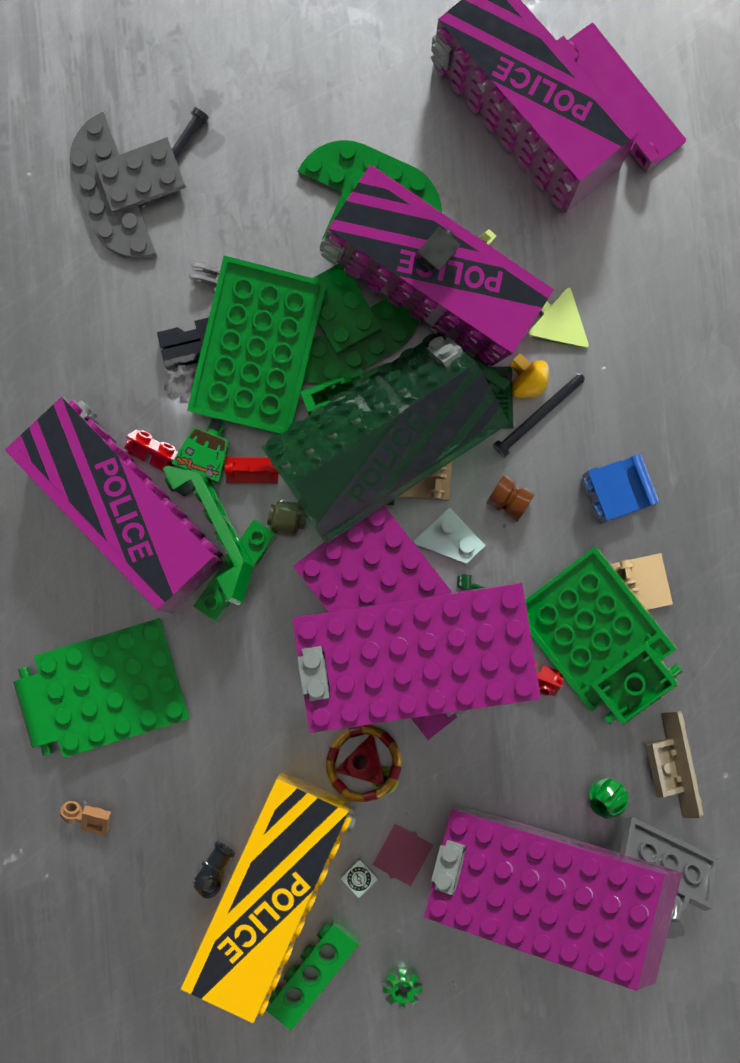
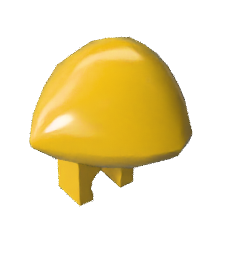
[509,353,549,398]

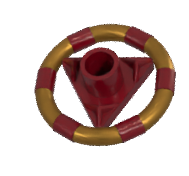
[326,725,402,803]

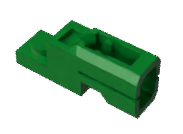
[300,363,396,420]

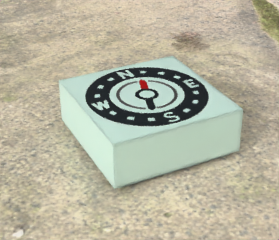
[340,859,378,898]

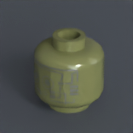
[267,500,307,536]

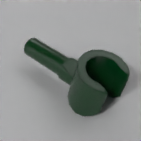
[457,574,487,590]

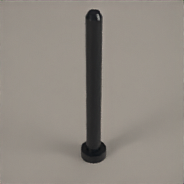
[139,107,209,208]
[493,373,585,458]

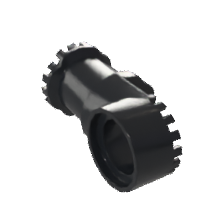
[193,841,236,899]

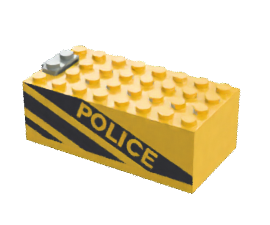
[181,770,358,1023]

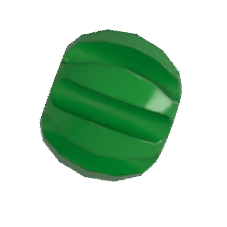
[588,778,629,819]
[382,968,422,1009]

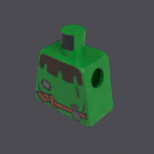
[172,418,230,485]

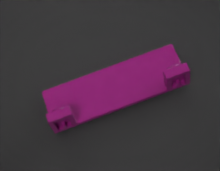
[557,23,686,172]

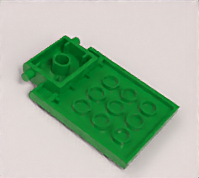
[525,545,683,725]
[13,618,190,758]

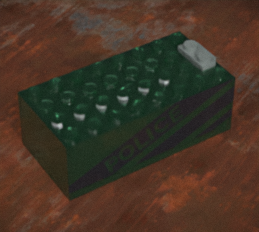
[261,332,509,544]

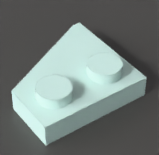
[413,508,485,564]

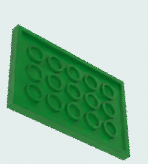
[187,255,327,436]

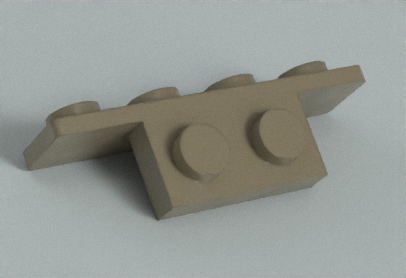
[646,711,704,818]

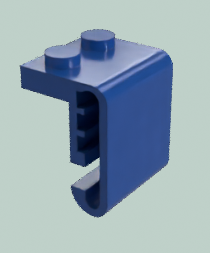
[582,453,660,524]

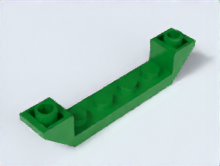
[163,466,254,606]

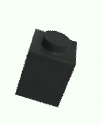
[414,227,460,275]

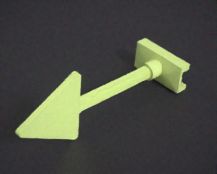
[479,229,589,348]

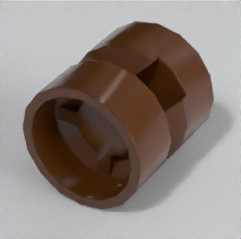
[486,475,535,522]

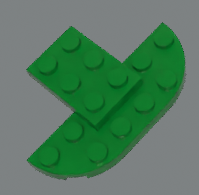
[297,140,442,240]
[303,263,419,385]

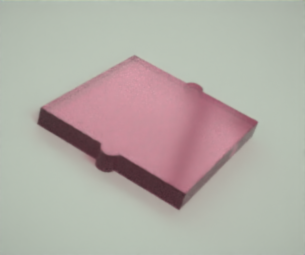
[373,824,433,886]

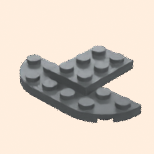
[70,112,186,259]

